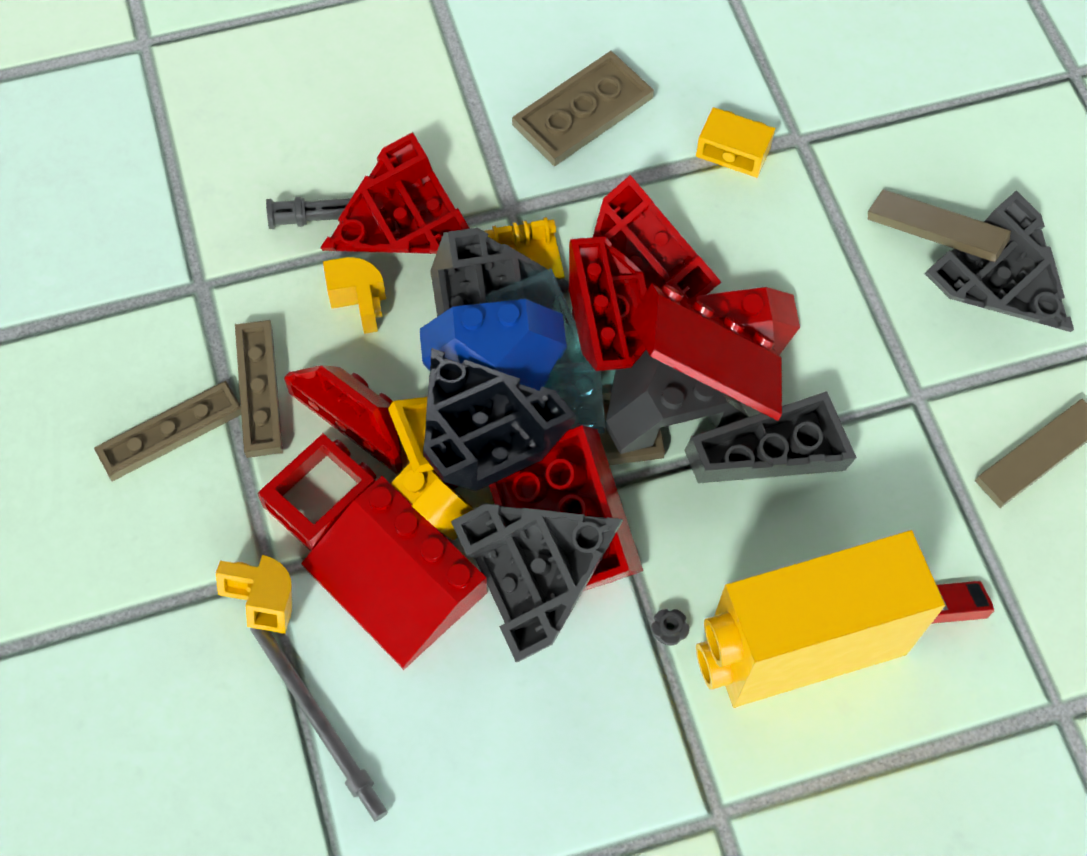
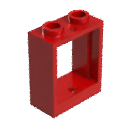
[257,433,377,551]

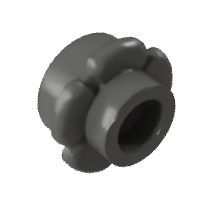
[651,609,689,646]

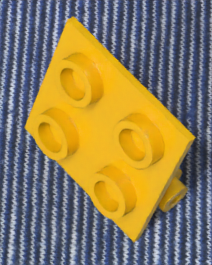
[485,217,565,279]

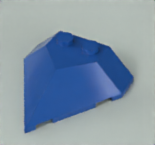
[420,299,567,391]

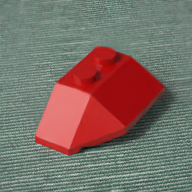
[569,237,647,371]
[685,287,800,355]
[284,365,402,475]

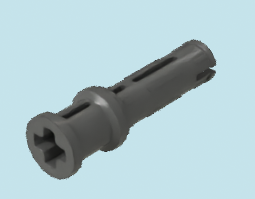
[266,197,351,229]

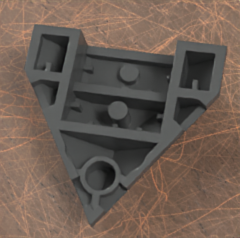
[924,191,1074,332]
[430,228,569,317]
[605,350,749,454]
[451,504,623,663]

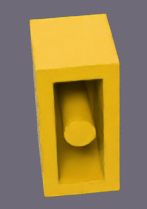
[696,107,775,178]

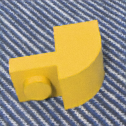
[323,257,386,334]
[390,463,474,541]
[216,555,292,634]

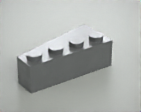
[684,391,857,483]

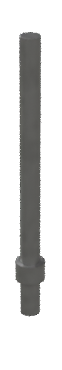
[250,628,388,822]

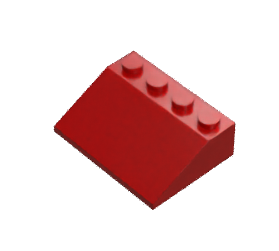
[629,283,782,421]
[489,425,643,591]
[301,476,488,670]

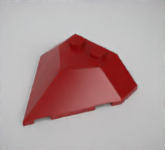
[320,132,470,254]
[569,175,721,321]

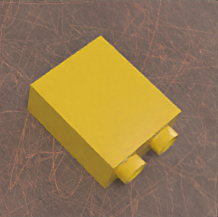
[696,530,945,708]

